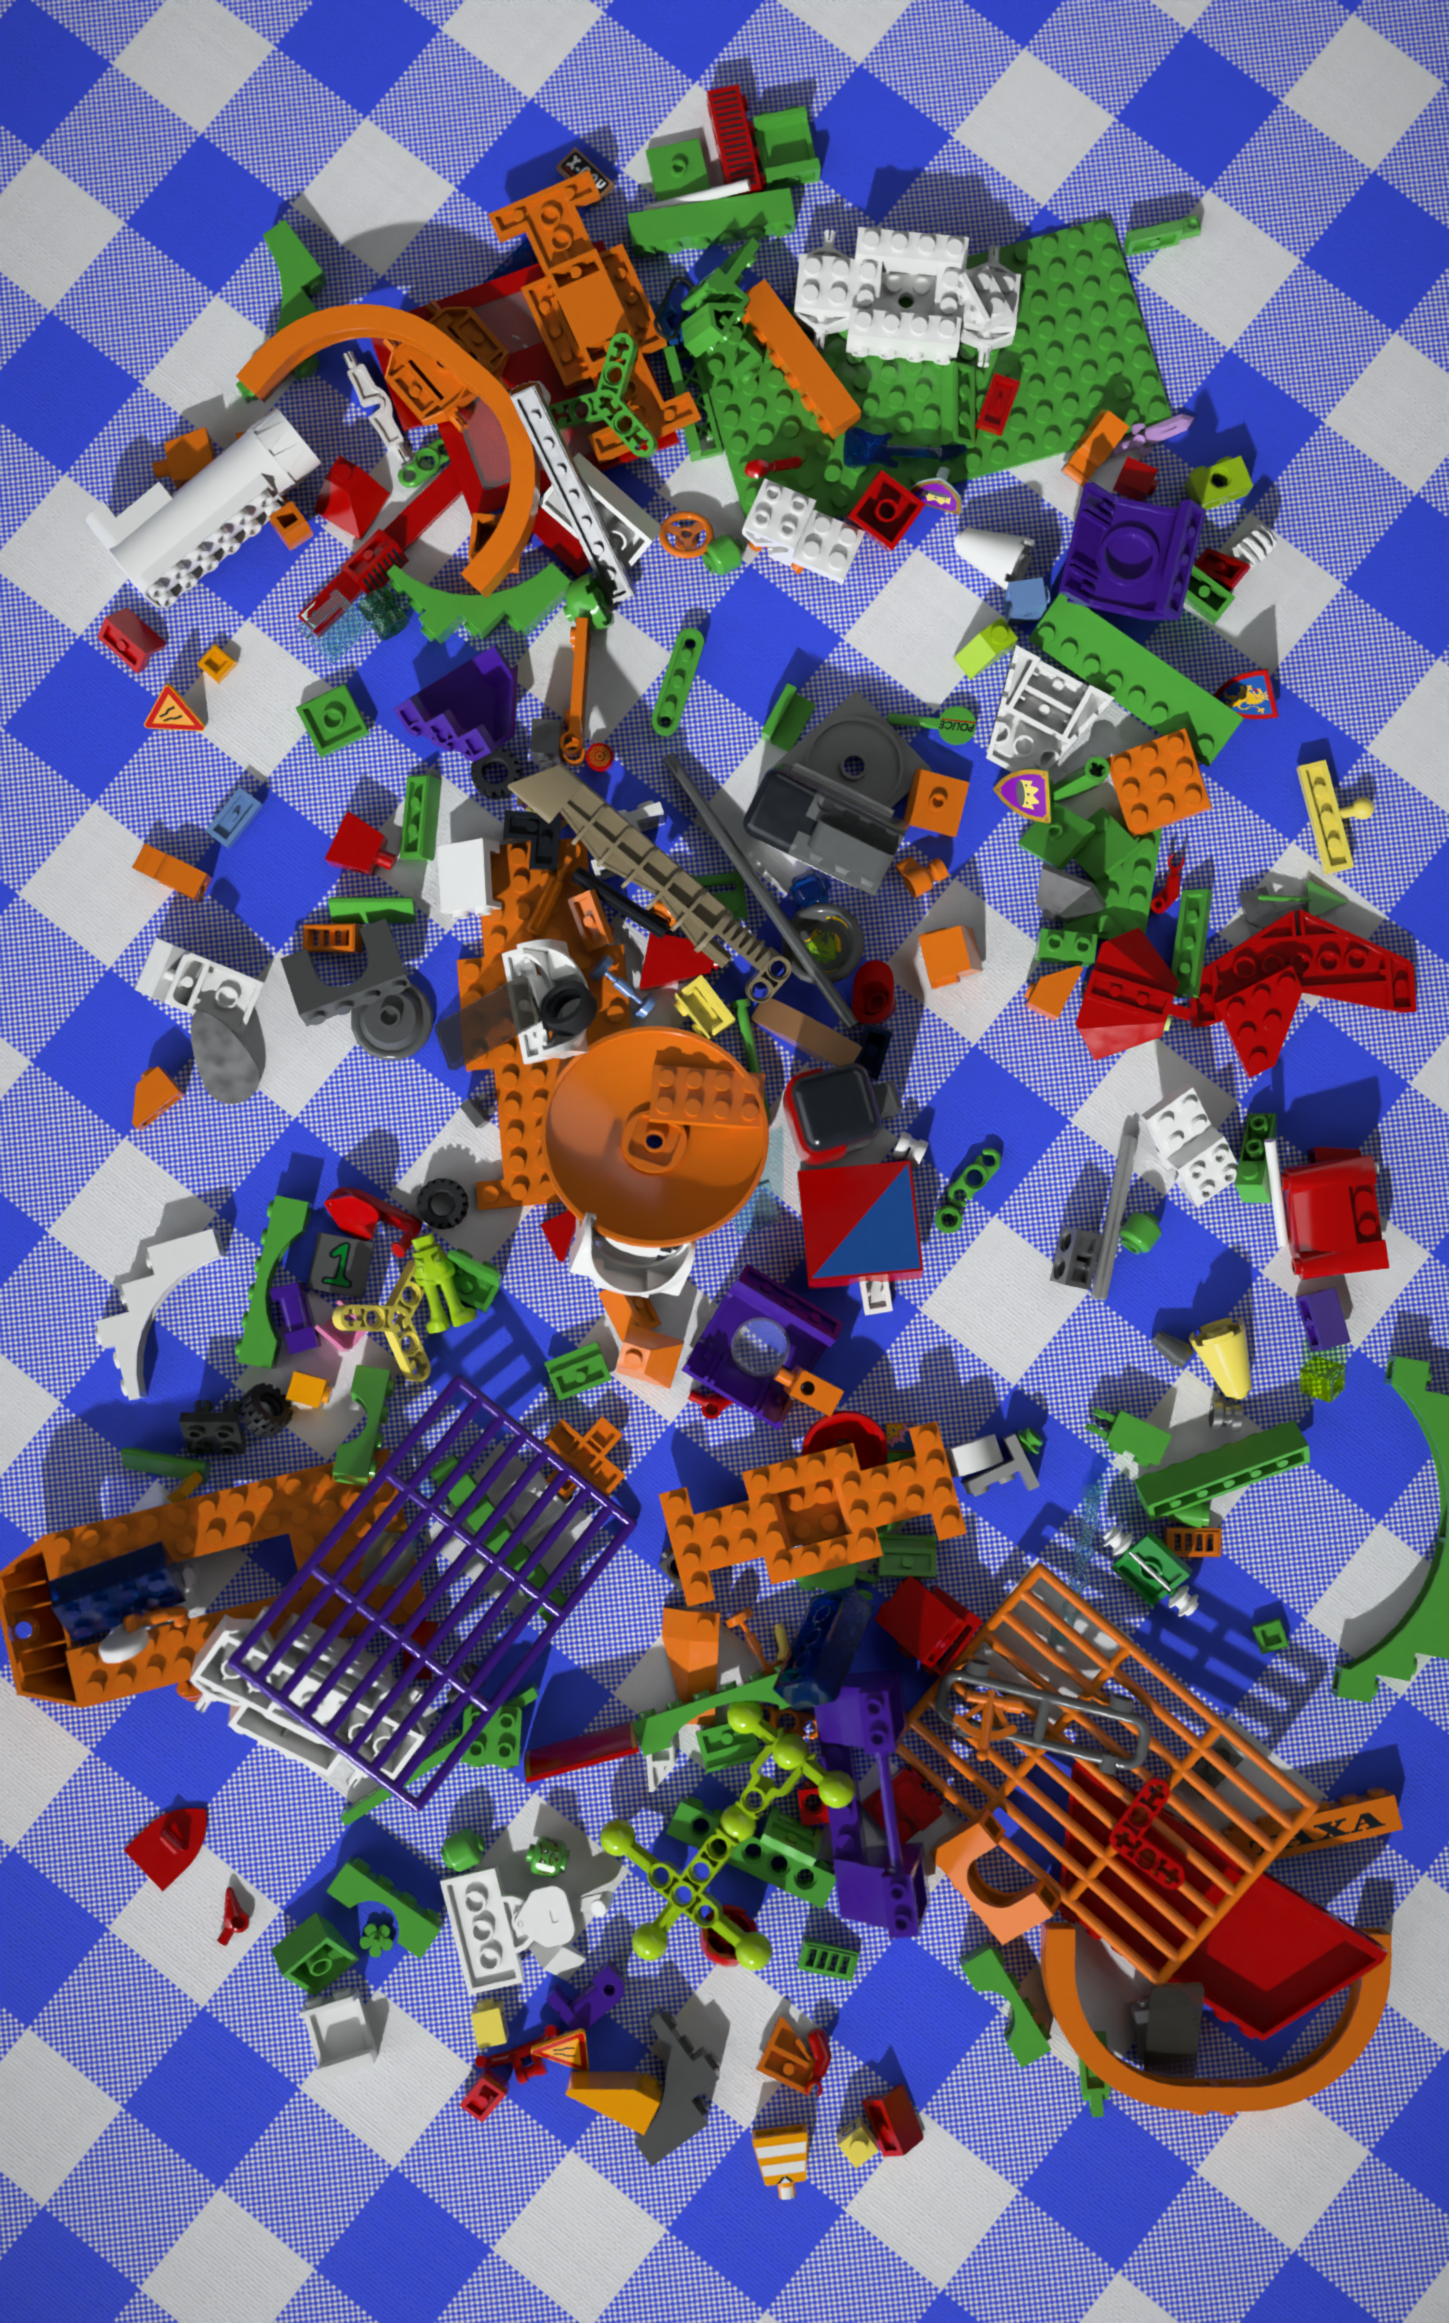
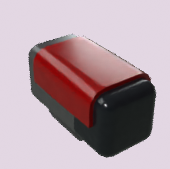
[783,1063,903,1166]

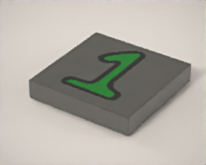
[307,1232,375,1298]

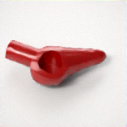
[688,1389,734,1419]
[217,1887,250,1946]

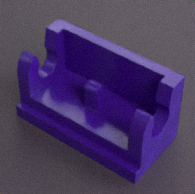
[1295,1287,1351,1351]

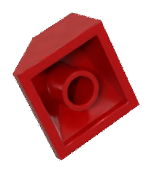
[314,455,391,541]

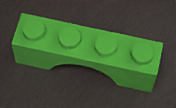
[332,1365,395,1486]
[326,1857,444,1959]
[958,1941,1052,2068]

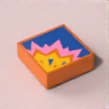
[885,1423,915,1452]

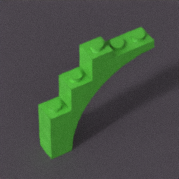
[236,219,327,404]
[387,563,572,645]

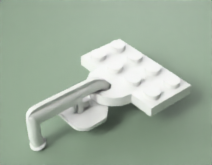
[440,1865,614,1995]

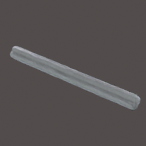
[1091,1135,1138,1300]

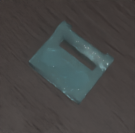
[296,589,371,665]

